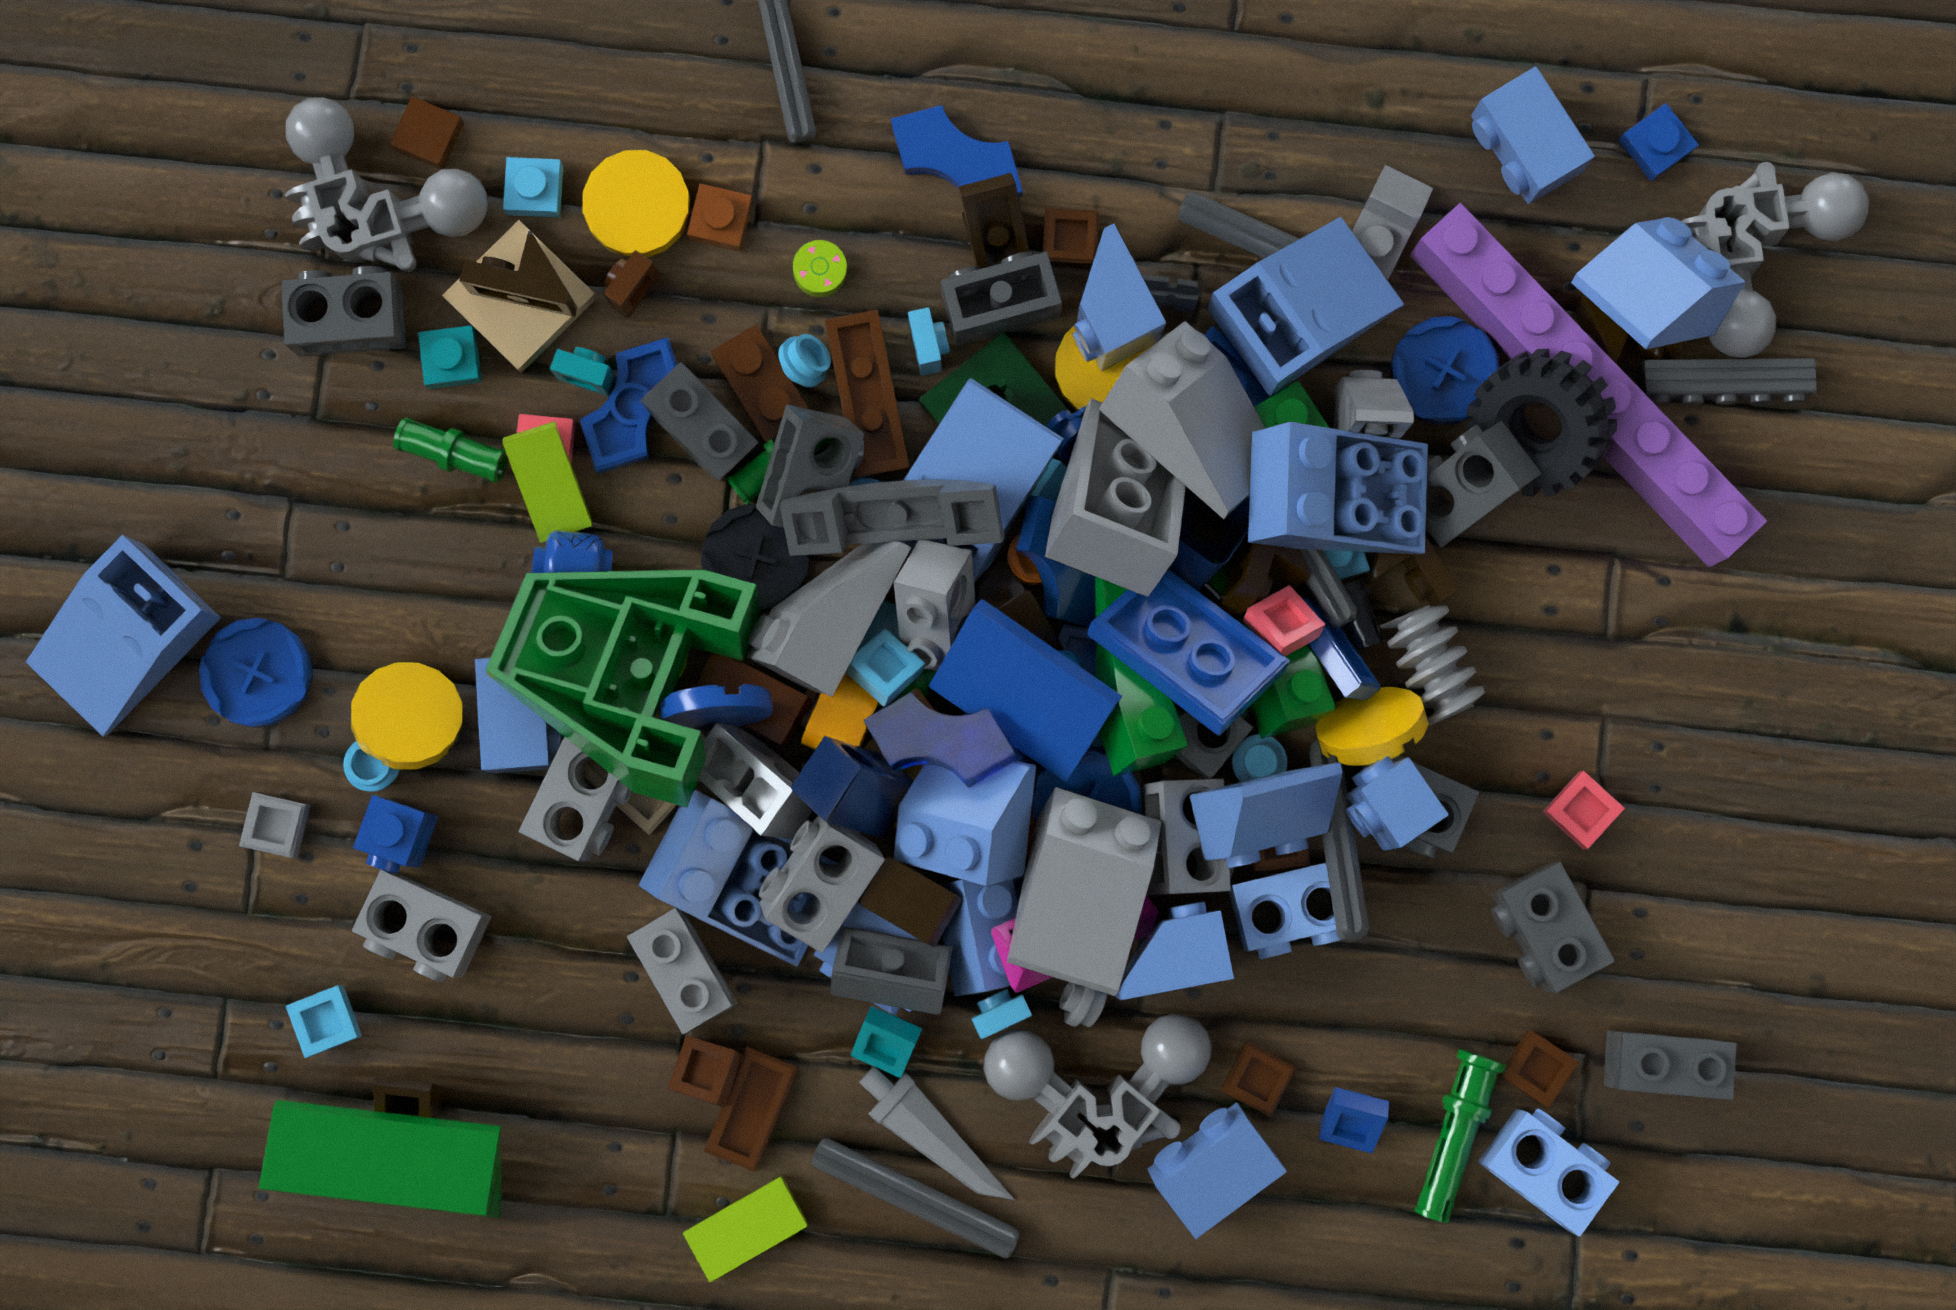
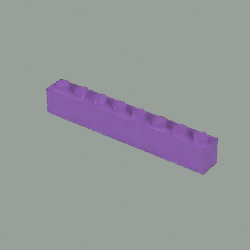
[1410,203,1767,567]

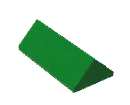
[258,1100,502,1219]

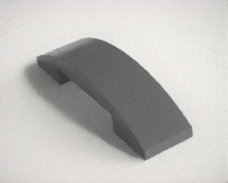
[779,479,1005,556]

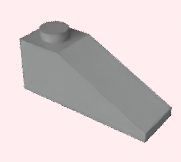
[1333,370,1414,439]

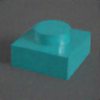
[418,325,482,389]
[550,347,616,397]
[850,1006,922,1078]

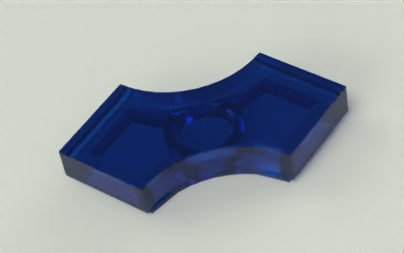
[863,692,1017,788]

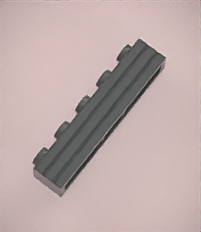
[1637,358,1817,406]

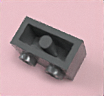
[941,251,1062,347]
[1491,862,1615,993]

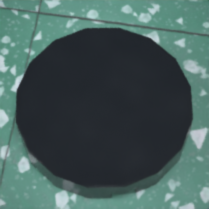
[701,503,810,613]

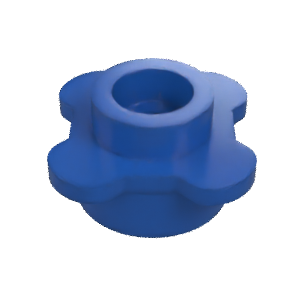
[1046,406,1086,461]

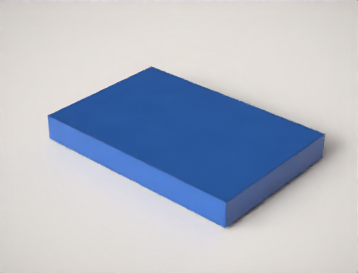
[1087,569,1290,736]
[928,599,1122,782]

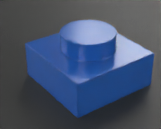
[1619,103,1699,182]
[1318,1087,1389,1154]

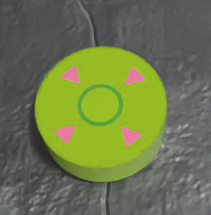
[793,240,847,297]

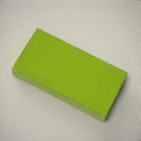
[502,421,592,543]
[683,1175,809,1283]

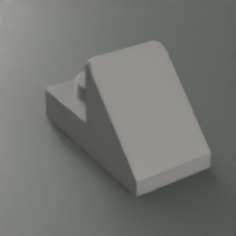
[1352,165,1433,281]

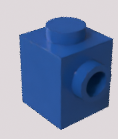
[353,795,439,874]

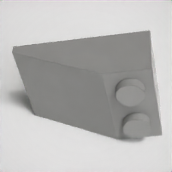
[1099,321,1265,519]
[1045,398,1186,597]
[747,541,911,697]
[1007,787,1161,996]

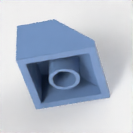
[1571,217,1746,349]
[1072,224,1166,371]
[894,742,1036,886]
[1190,762,1343,868]
[1115,902,1234,1000]

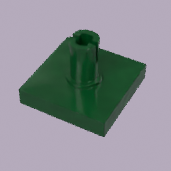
[919,332,1069,427]

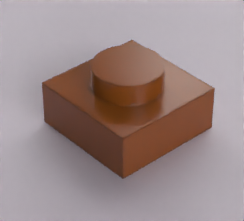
[687,184,754,252]

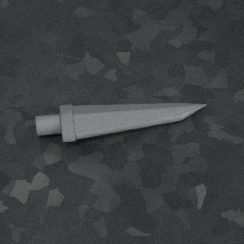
[859,1066,1015,1200]

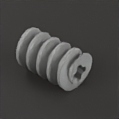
[1380,605,1485,726]

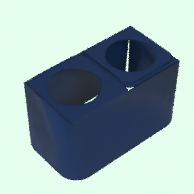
[1168,494,1250,591]
[791,736,914,838]

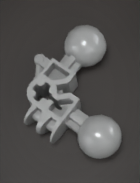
[285,97,488,272]
[1681,162,1870,358]
[983,1013,1212,1178]

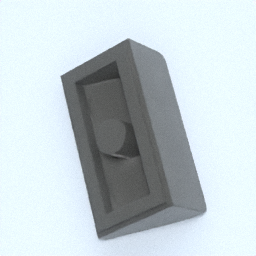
[830,926,953,1014]

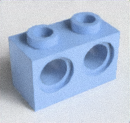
[1228,862,1340,959]
[1477,1108,1619,1237]

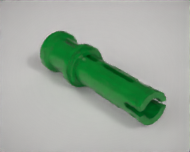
[1414,1048,1507,1224]

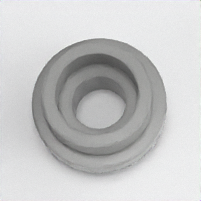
[1059,982,1107,1027]

